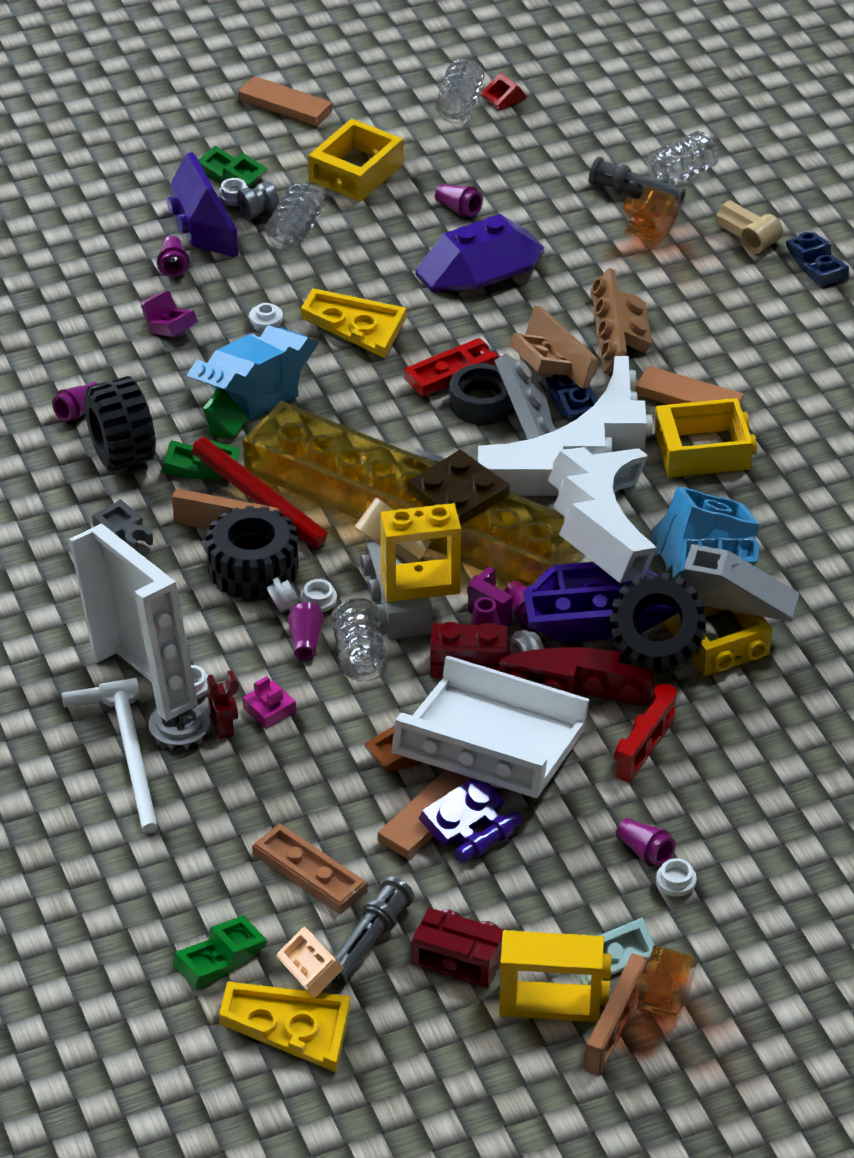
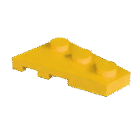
[301,288,407,358]
[219,981,351,1073]

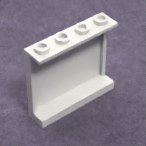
[69,523,198,722]
[391,656,589,798]

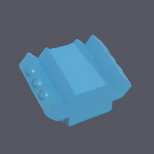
[187,325,319,420]
[651,487,760,579]

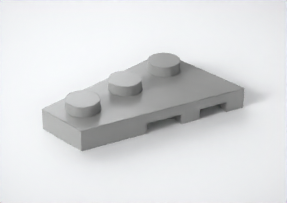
[495,353,555,440]

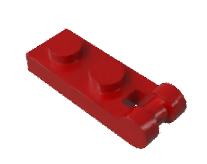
[404,338,500,397]
[614,683,677,783]

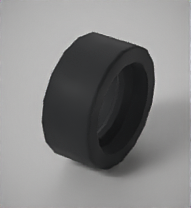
[449,363,514,425]

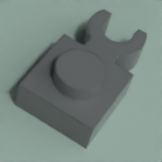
[92,499,153,552]

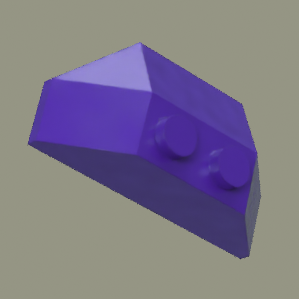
[167,152,239,257]
[415,214,544,292]
[523,562,677,643]

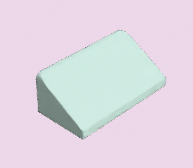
[578,918,659,985]

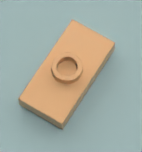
[276,926,344,998]

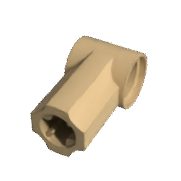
[716,200,784,254]
[355,497,431,563]

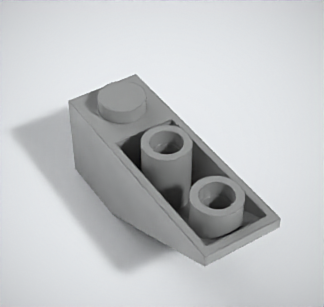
[360,539,432,640]
[683,544,799,622]

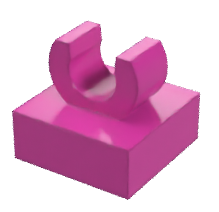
[242,676,296,729]

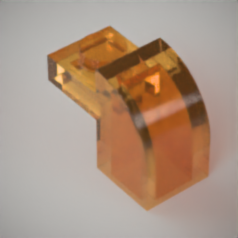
[623,186,681,244]
[635,945,698,1021]

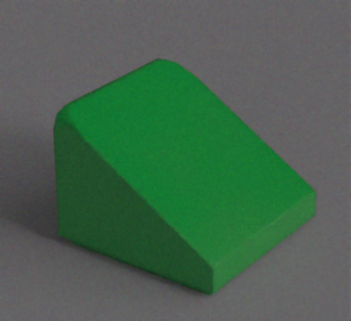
[203,388,248,438]

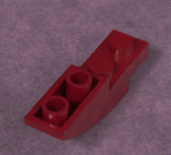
[499,647,655,707]

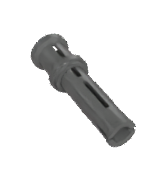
[589,156,686,208]
[332,876,415,985]

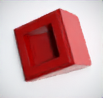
[480,72,527,111]

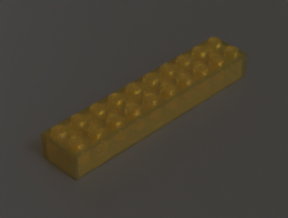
[243,401,585,587]

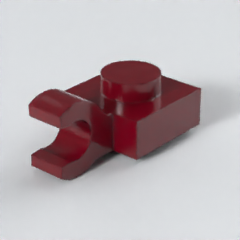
[206,670,239,739]

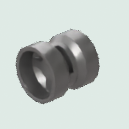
[237,181,280,221]

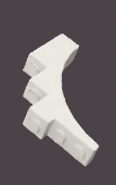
[478,356,653,496]
[548,447,657,583]

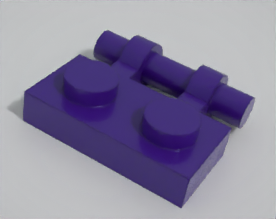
[418,778,522,863]

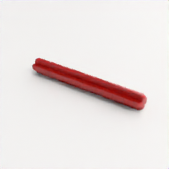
[192,437,328,548]

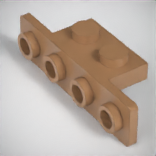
[591,268,652,375]
[510,306,597,389]

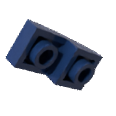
[786,232,849,287]
[543,374,597,420]

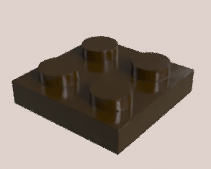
[407,449,510,526]

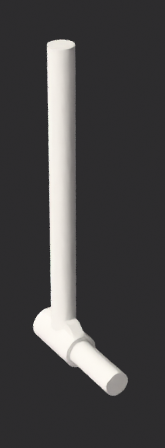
[62,678,158,834]

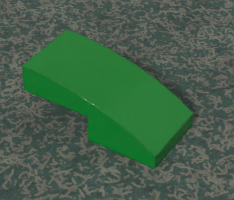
[198,146,267,187]
[161,440,240,479]
[173,915,267,989]

